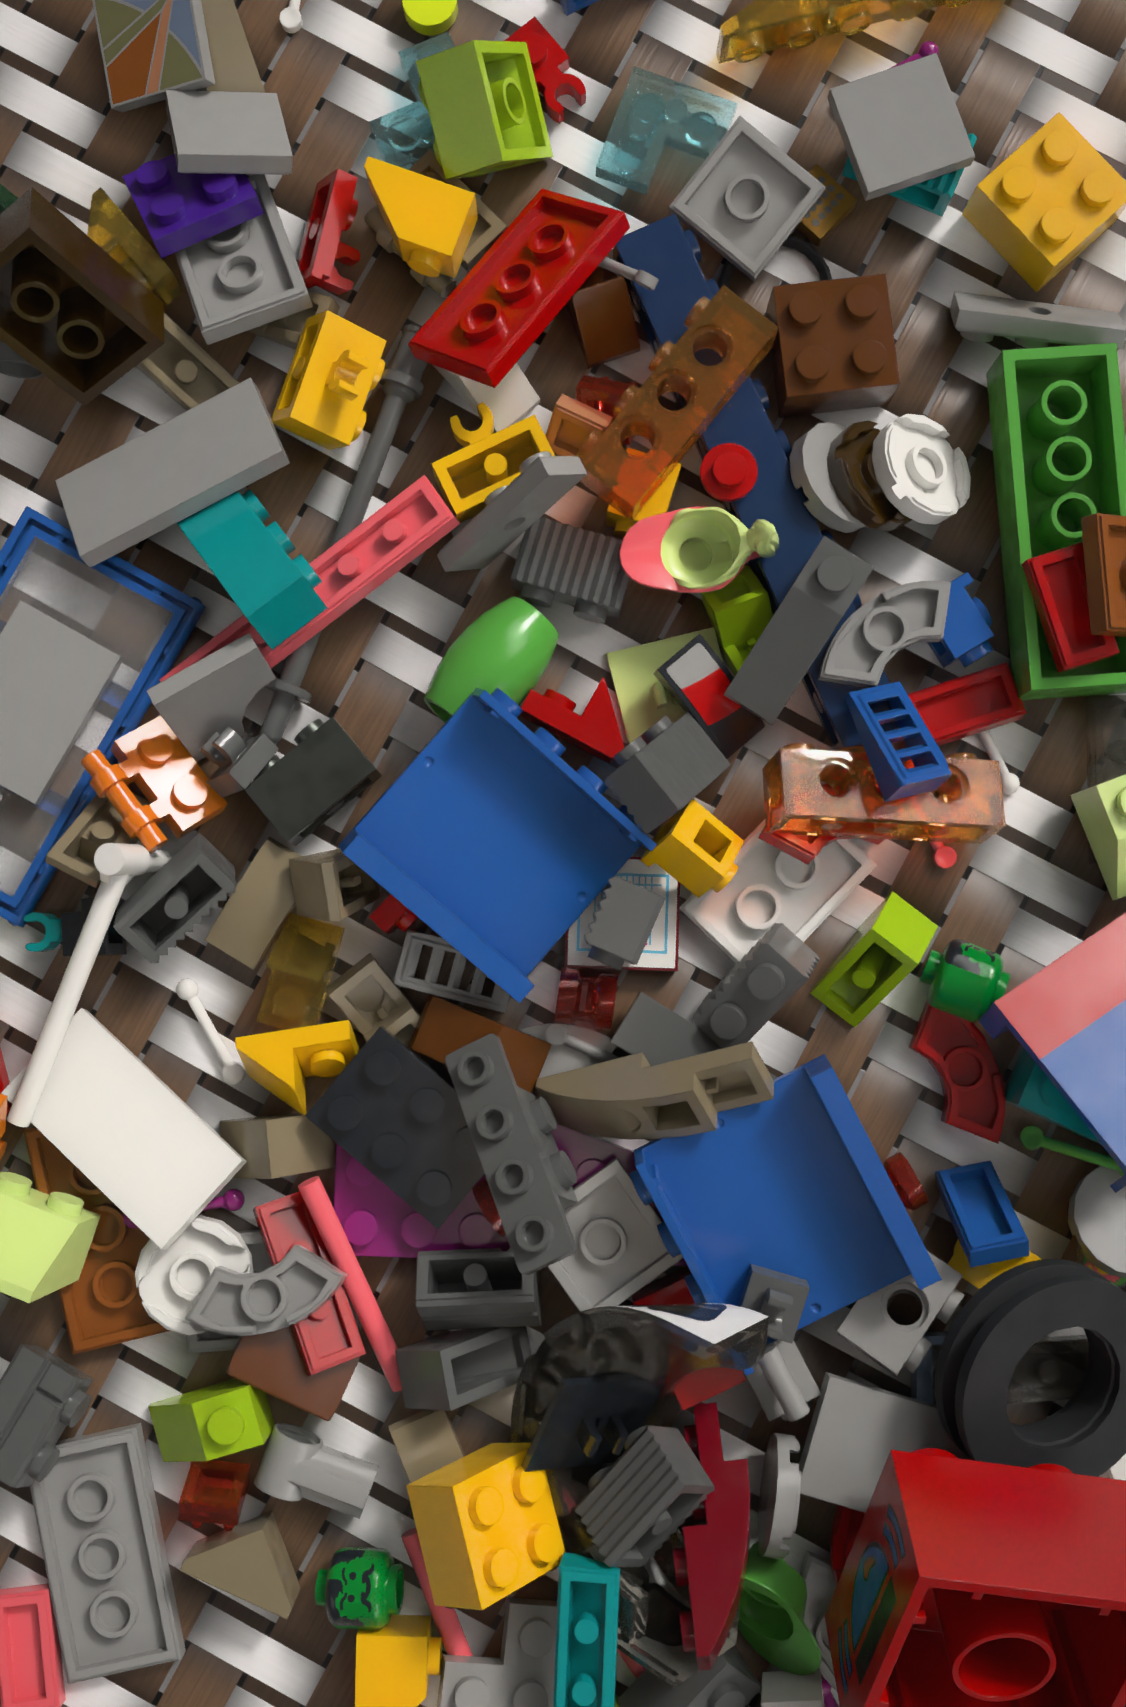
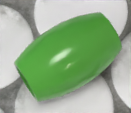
[424,596,559,723]

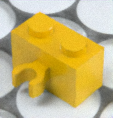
[271,310,387,450]
[431,402,555,523]

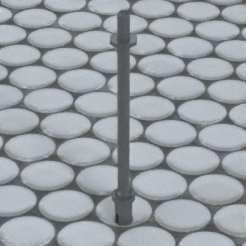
[260,324,427,745]

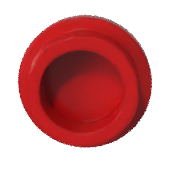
[700,443,758,502]

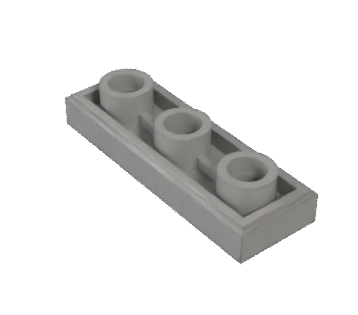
[950,291,1126,351]
[437,451,587,572]

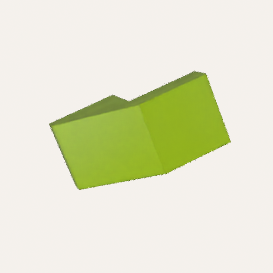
[700,565,773,676]

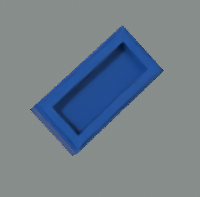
[935,1160,1029,1267]

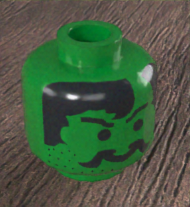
[919,939,1010,1022]
[315,1547,405,1630]

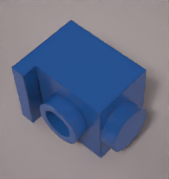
[927,572,994,669]

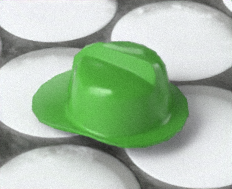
[733,1541,821,1676]

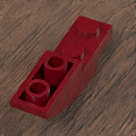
[673,1402,751,1671]

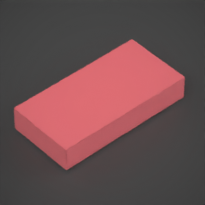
[0,1583,66,1707]

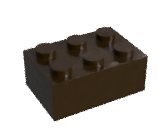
[0,187,164,406]

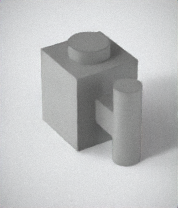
[738,1340,821,1422]

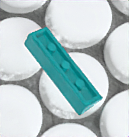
[553,1552,620,1707]

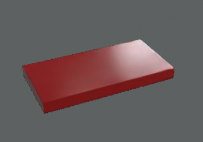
[408,188,630,388]

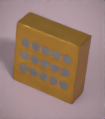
[796,164,857,247]

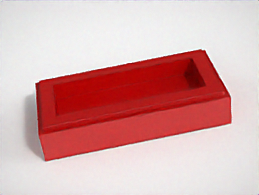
[1022,542,1119,673]
[908,662,1027,746]

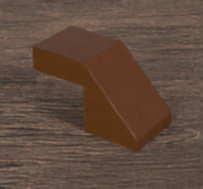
[408,994,552,1093]

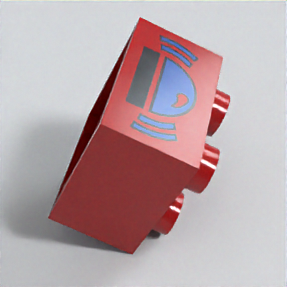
[825,1448,1126,1707]

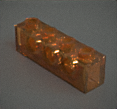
[577,285,779,522]
[762,743,1006,844]

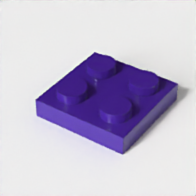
[122,154,264,258]

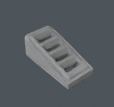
[393,929,510,1013]

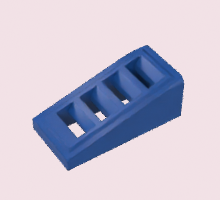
[845,681,952,802]

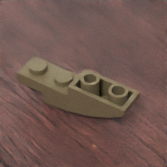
[536,1041,774,1140]

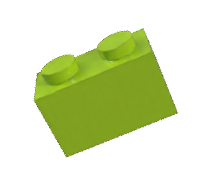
[416,40,553,179]

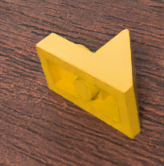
[235,1020,360,1115]

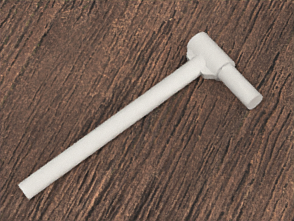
[7,843,171,1127]

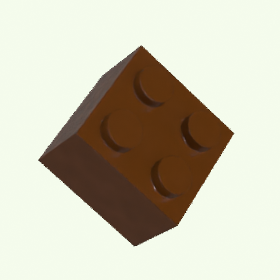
[766,273,900,418]

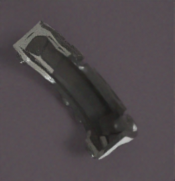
[511,1303,769,1688]

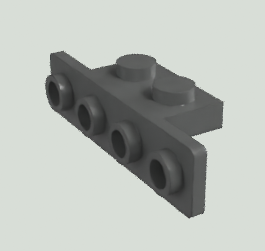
[445,1034,578,1275]

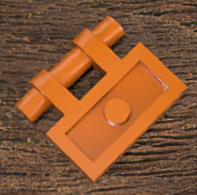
[81,715,228,854]

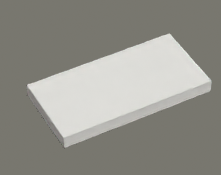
[1,1008,247,1250]

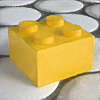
[962,112,1126,293]
[406,1443,566,1610]

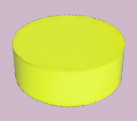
[402,0,458,36]

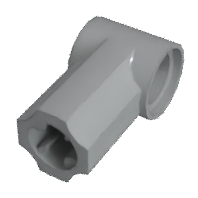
[254,1423,379,1519]

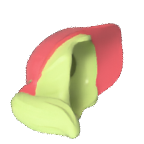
[619,506,779,593]

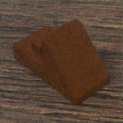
[566,253,641,369]

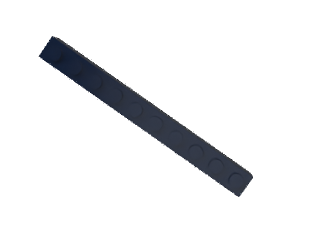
[612,214,899,758]

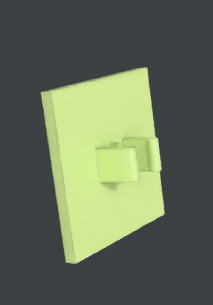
[606,627,723,744]

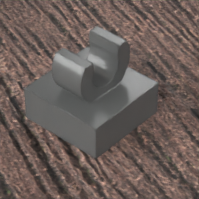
[200,727,279,798]
[737,1264,810,1344]

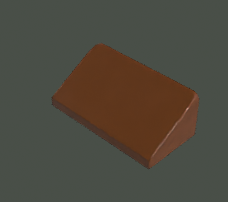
[226,1326,360,1421]

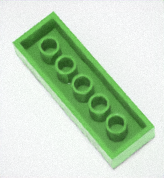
[986,343,1126,700]

